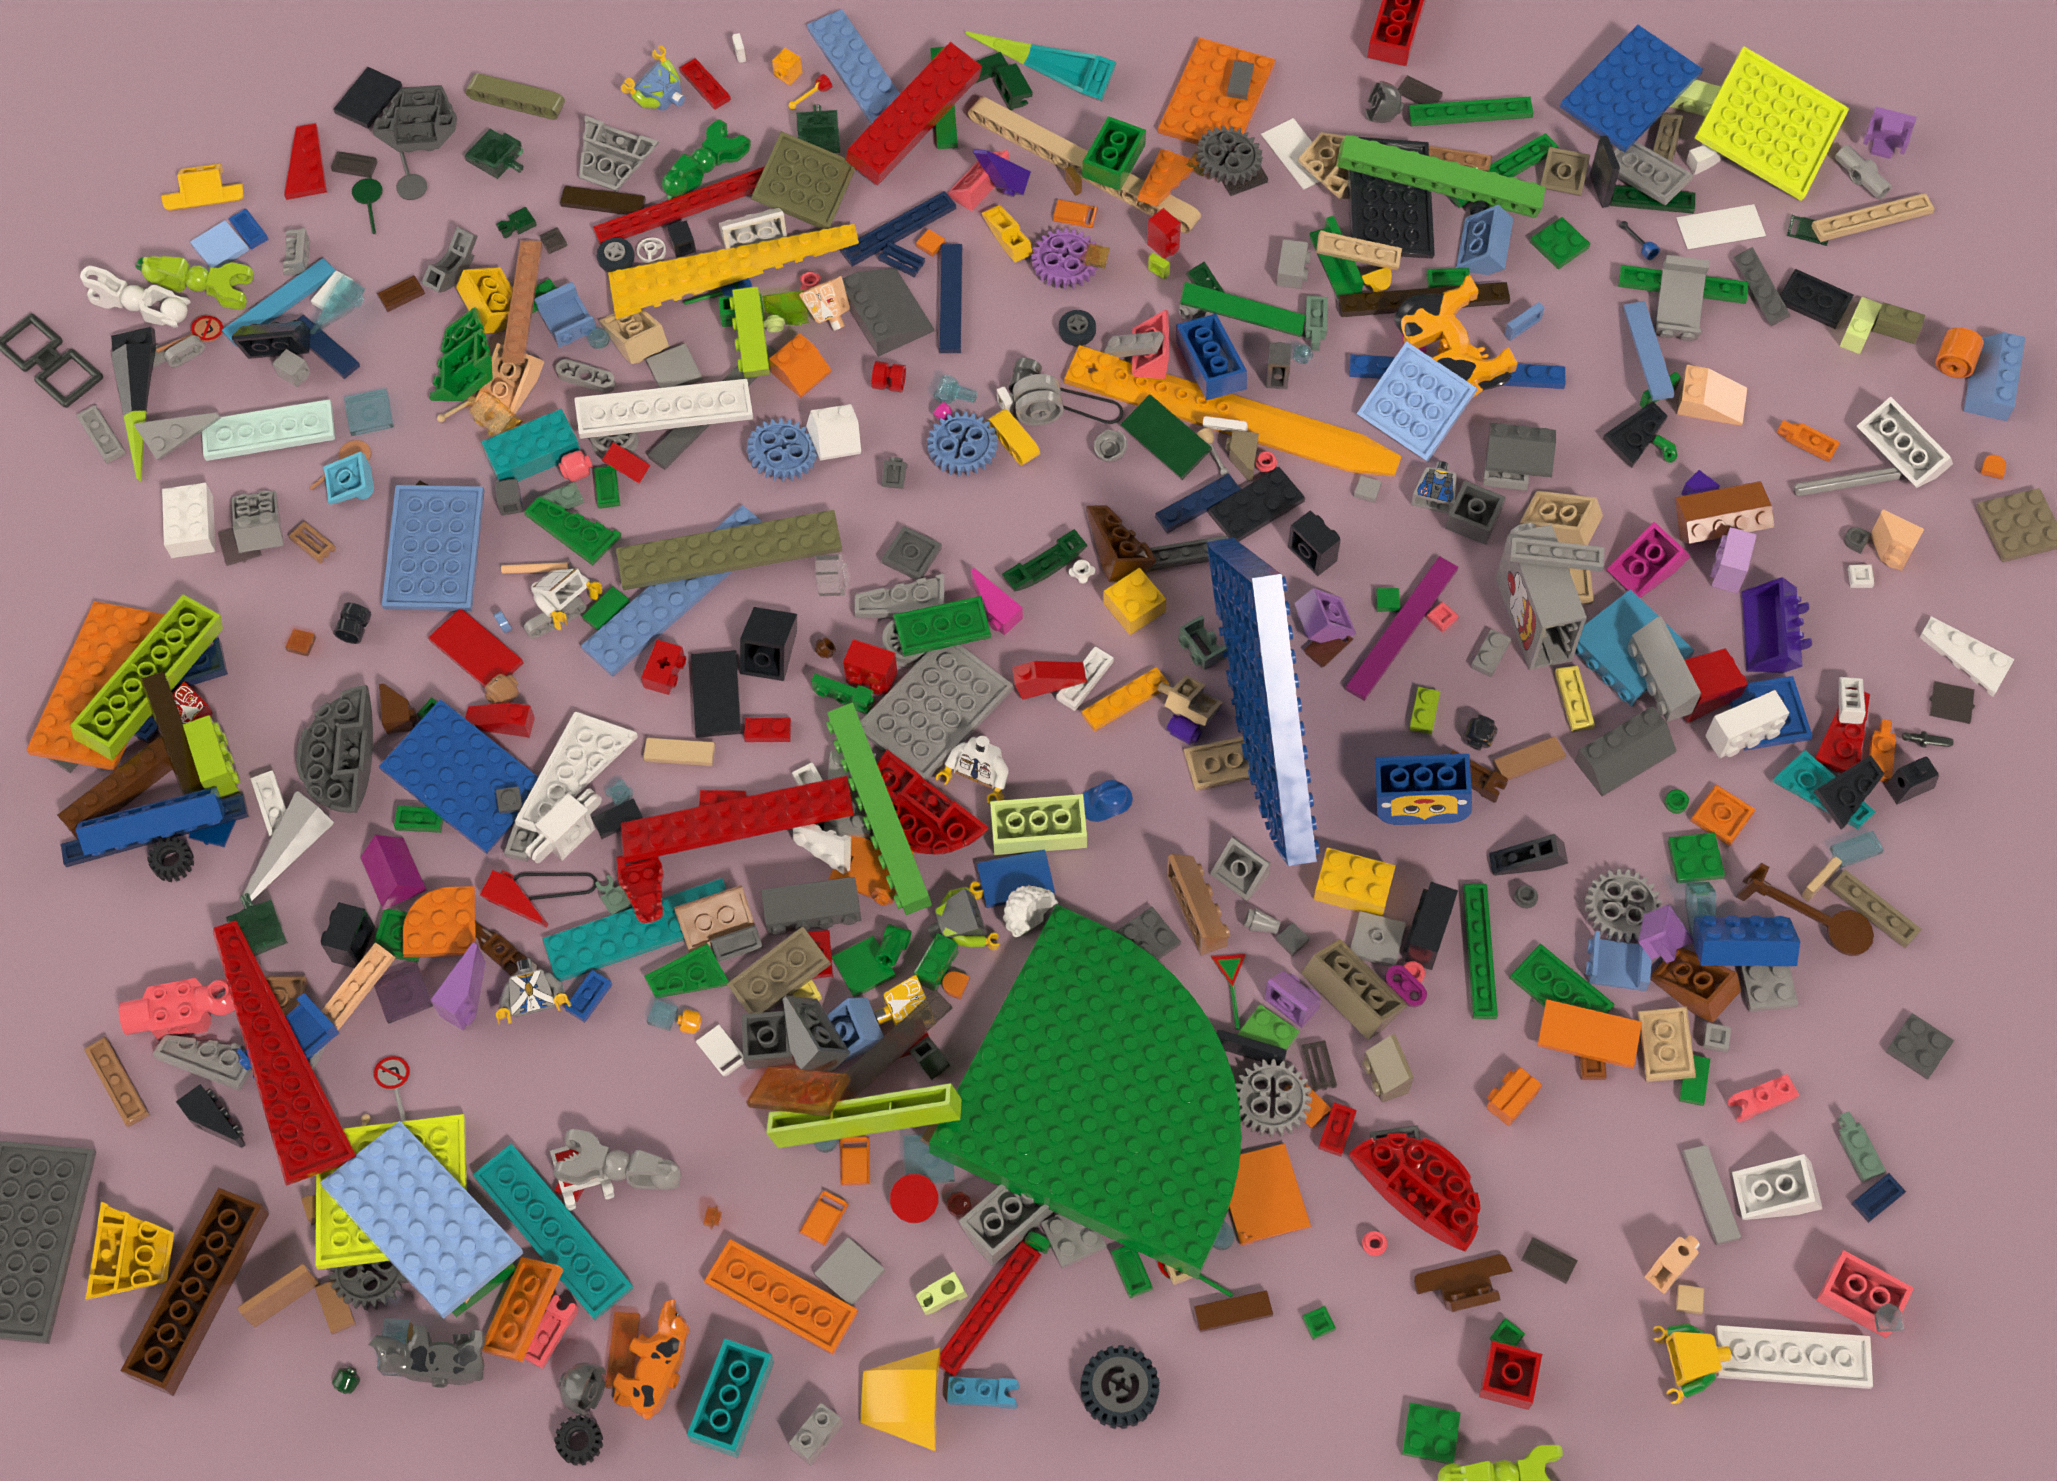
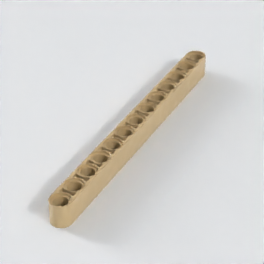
[968,96,1201,233]

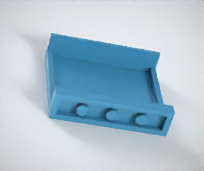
[1575,589,1694,707]

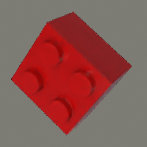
[843,639,898,695]
[1479,1341,1543,1410]

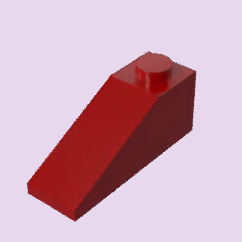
[1012,661,1087,700]
[465,702,535,738]
[480,870,548,928]

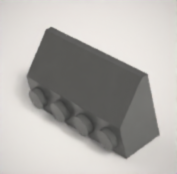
[1574,706,1677,797]
[761,877,862,935]

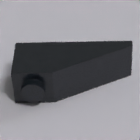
[1489,834,1568,876]

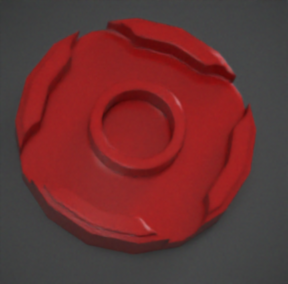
[890,1174,939,1223]

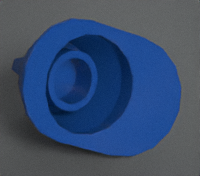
[1083,780,1133,822]

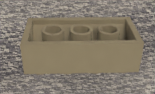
[1301,939,1408,1040]

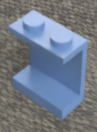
[1585,931,1652,991]

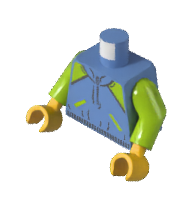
[621,45,685,111]

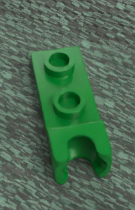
[811,674,875,715]

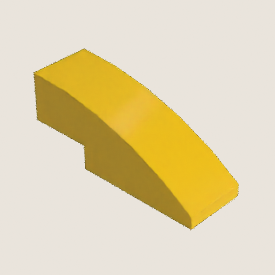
[982,205,1033,263]

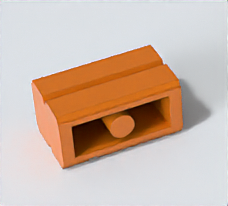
[1486,1067,1542,1126]

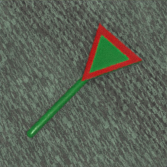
[1211,954,1246,1030]

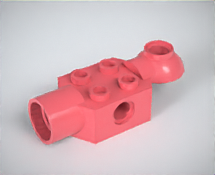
[119,978,235,1041]

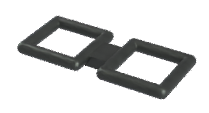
[0,313,103,408]

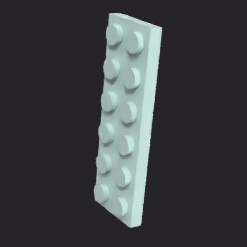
[202,399,336,461]

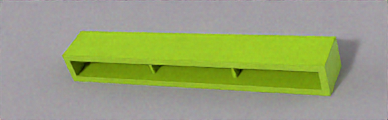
[766,1083,962,1148]

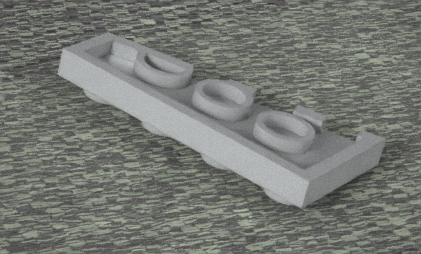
[855,573,944,618]
[153,1035,252,1091]

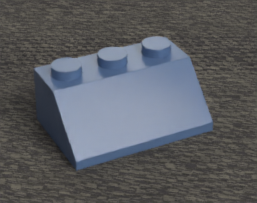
[1456,205,1514,275]

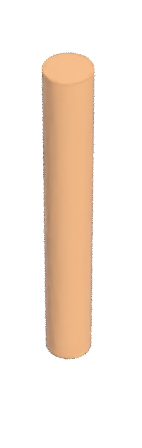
[501,562,569,574]

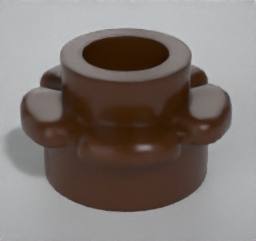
[815,637,836,659]

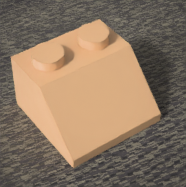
[1871,510,1924,571]

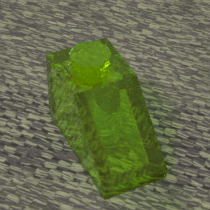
[762,290,809,326]

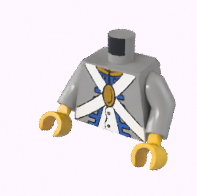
[496,959,571,1025]

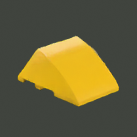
[85,1202,174,1300]
[860,1348,940,1452]

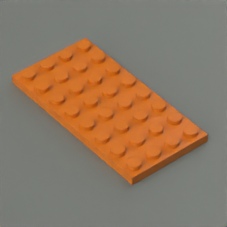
[26,601,165,771]

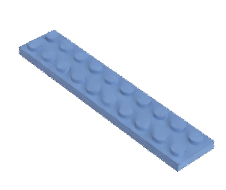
[581,505,762,677]

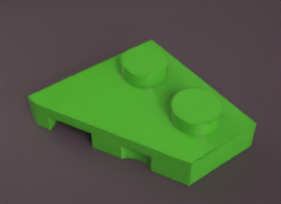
[1237,1004,1299,1050]

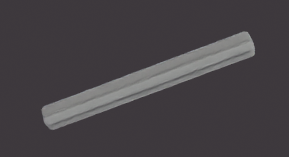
[1794,467,1901,496]

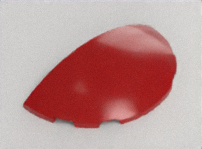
[877,749,989,855]
[1349,1133,1481,1252]

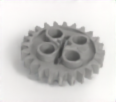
[1584,868,1662,943]
[1236,1059,1312,1138]

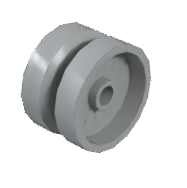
[1013,374,1064,426]

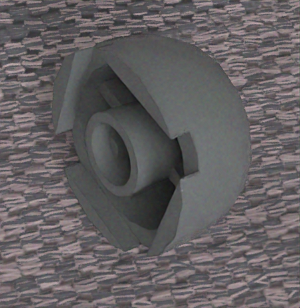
[1366,81,1403,123]
[559,1362,606,1416]

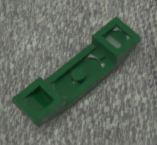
[1002,529,1087,592]

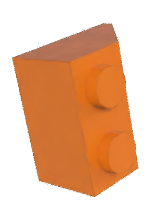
[769,333,831,398]

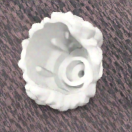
[1003,885,1058,937]

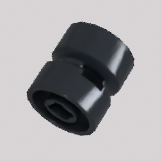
[333,602,371,644]

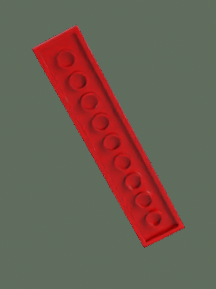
[621,776,854,863]

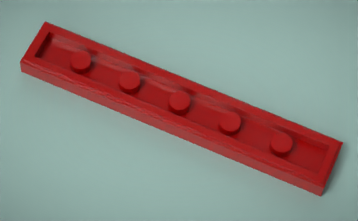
[939,1241,1042,1377]

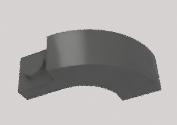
[421,227,478,293]

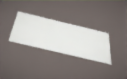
[1261,118,1320,190]
[1676,204,1766,249]

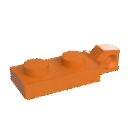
[1777,420,1840,462]
[1869,719,1896,782]

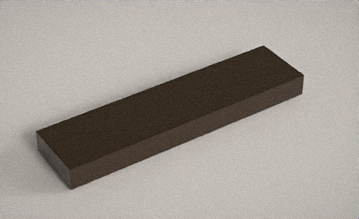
[560,186,646,215]

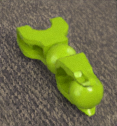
[141,256,254,310]
[1437,1445,1563,1481]

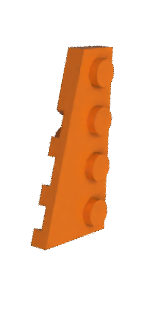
[1137,149,1200,207]

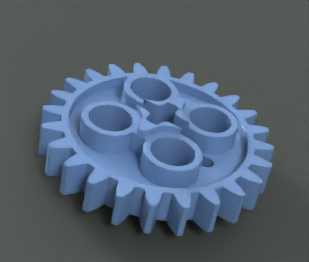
[927,411,998,477]
[747,418,817,482]

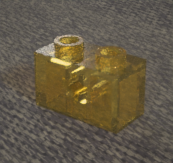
[469,391,523,437]

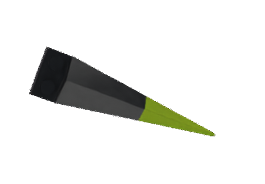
[111,326,156,481]

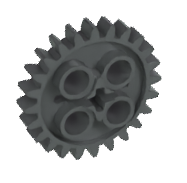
[1195,126,1263,185]
[328,1261,409,1311]

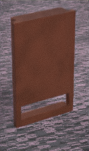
[1304,635,1353,668]

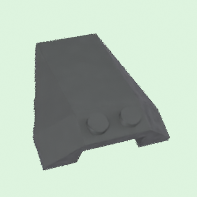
[373,85,457,152]

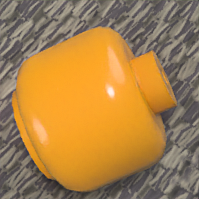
[676,1009,702,1034]

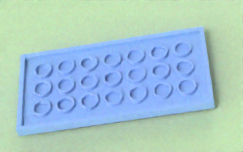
[320,1121,523,1319]

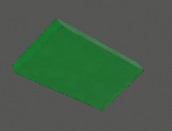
[893,596,991,657]
[1509,943,1615,1014]

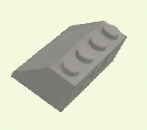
[1627,616,1701,722]
[959,1184,1053,1266]

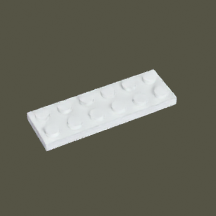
[1715,1325,1873,1389]

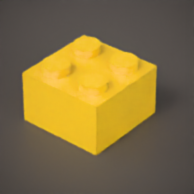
[1103,568,1167,635]

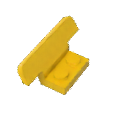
[161,163,244,211]

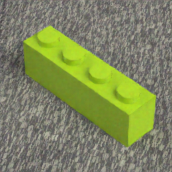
[729,287,770,378]

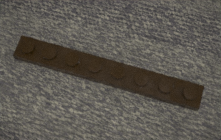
[1339,282,1510,317]

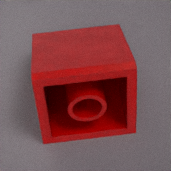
[1683,648,1748,723]

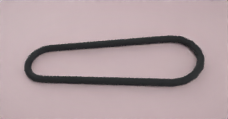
[1060,388,1123,424]
[513,873,597,900]

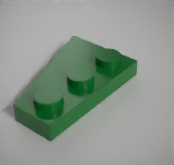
[644,944,729,999]

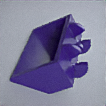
[1741,577,1812,673]

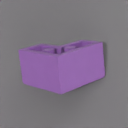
[1638,904,1693,963]

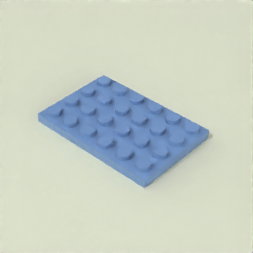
[382,485,485,611]

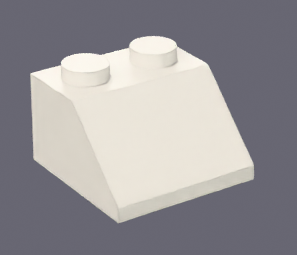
[806,404,861,461]

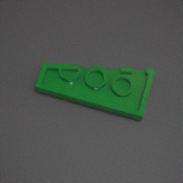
[525,497,621,566]

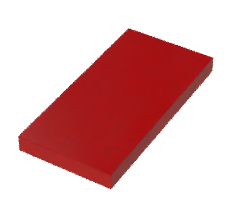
[428,609,524,688]

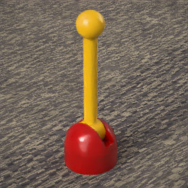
[788,74,833,110]

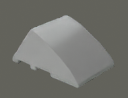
[579,116,659,192]

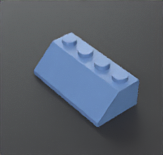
[1963,332,2025,421]

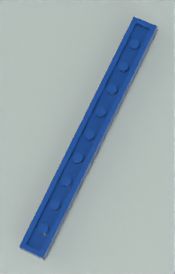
[1349,354,1566,389]

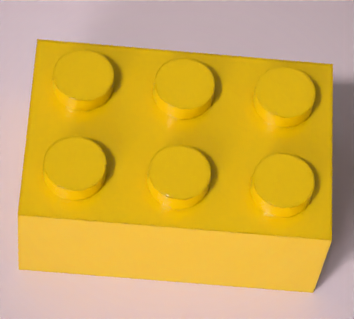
[1314,848,1396,916]

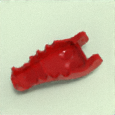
[616,855,664,924]

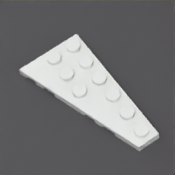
[515,712,638,832]

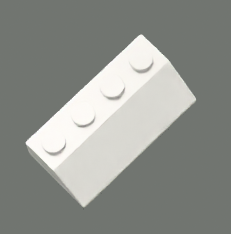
[1857,397,1953,488]

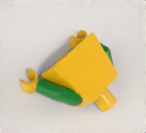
[1653,1323,1731,1405]

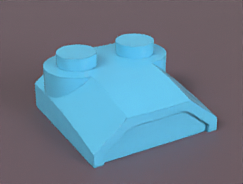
[323,452,374,505]

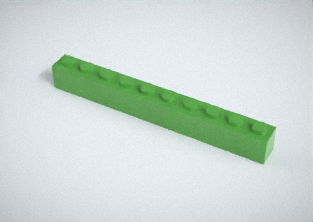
[1336,135,1546,218]
[826,703,932,915]

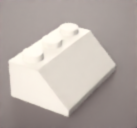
[719,208,787,249]

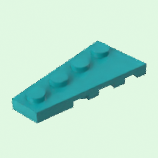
[1772,750,1876,830]

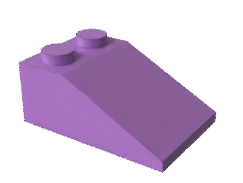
[431,942,486,1030]

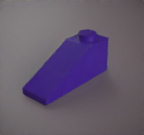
[973,149,1031,197]

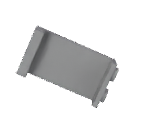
[1655,255,1710,341]

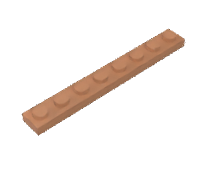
[502,240,543,363]

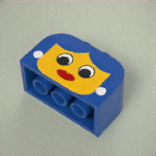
[1375,754,1472,825]

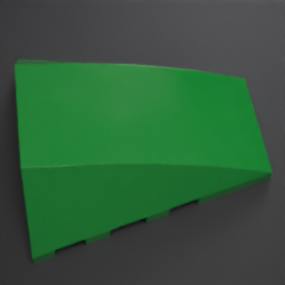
[429,307,493,401]

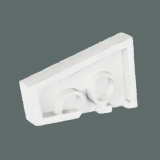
[793,824,851,875]

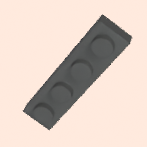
[1733,247,1790,326]

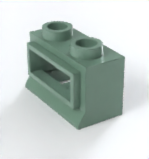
[1178,615,1227,670]

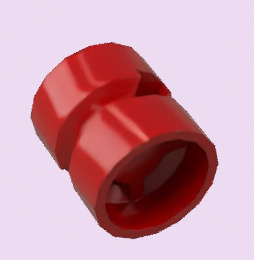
[871,361,906,393]

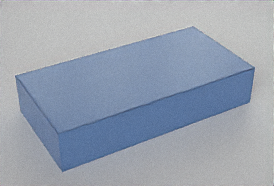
[1504,302,1545,341]

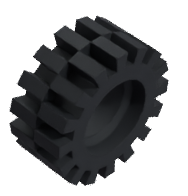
[147,837,194,882]
[554,1415,603,1466]

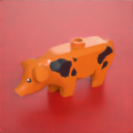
[613,1300,690,1420]

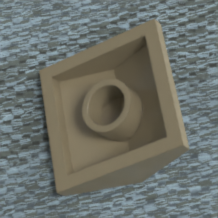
[1541,147,1590,196]

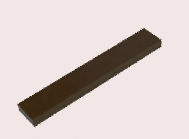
[140,672,205,795]

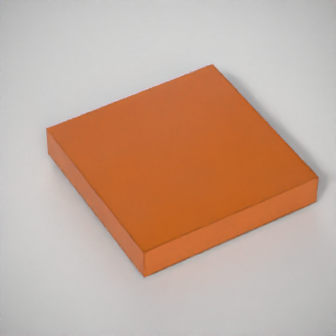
[1690,784,1756,846]

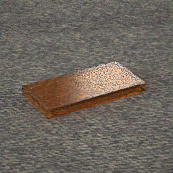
[746,1067,851,1116]

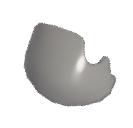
[1094,429,1127,462]

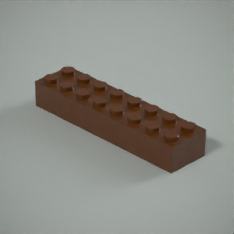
[120,1187,269,1396]

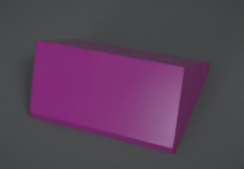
[360,835,427,910]

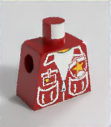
[172,682,215,724]

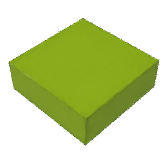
[1148,253,1170,279]

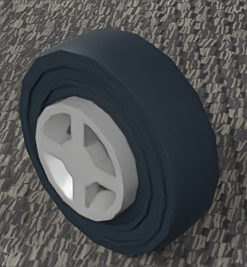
[597,238,635,272]

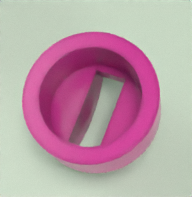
[933,402,952,420]

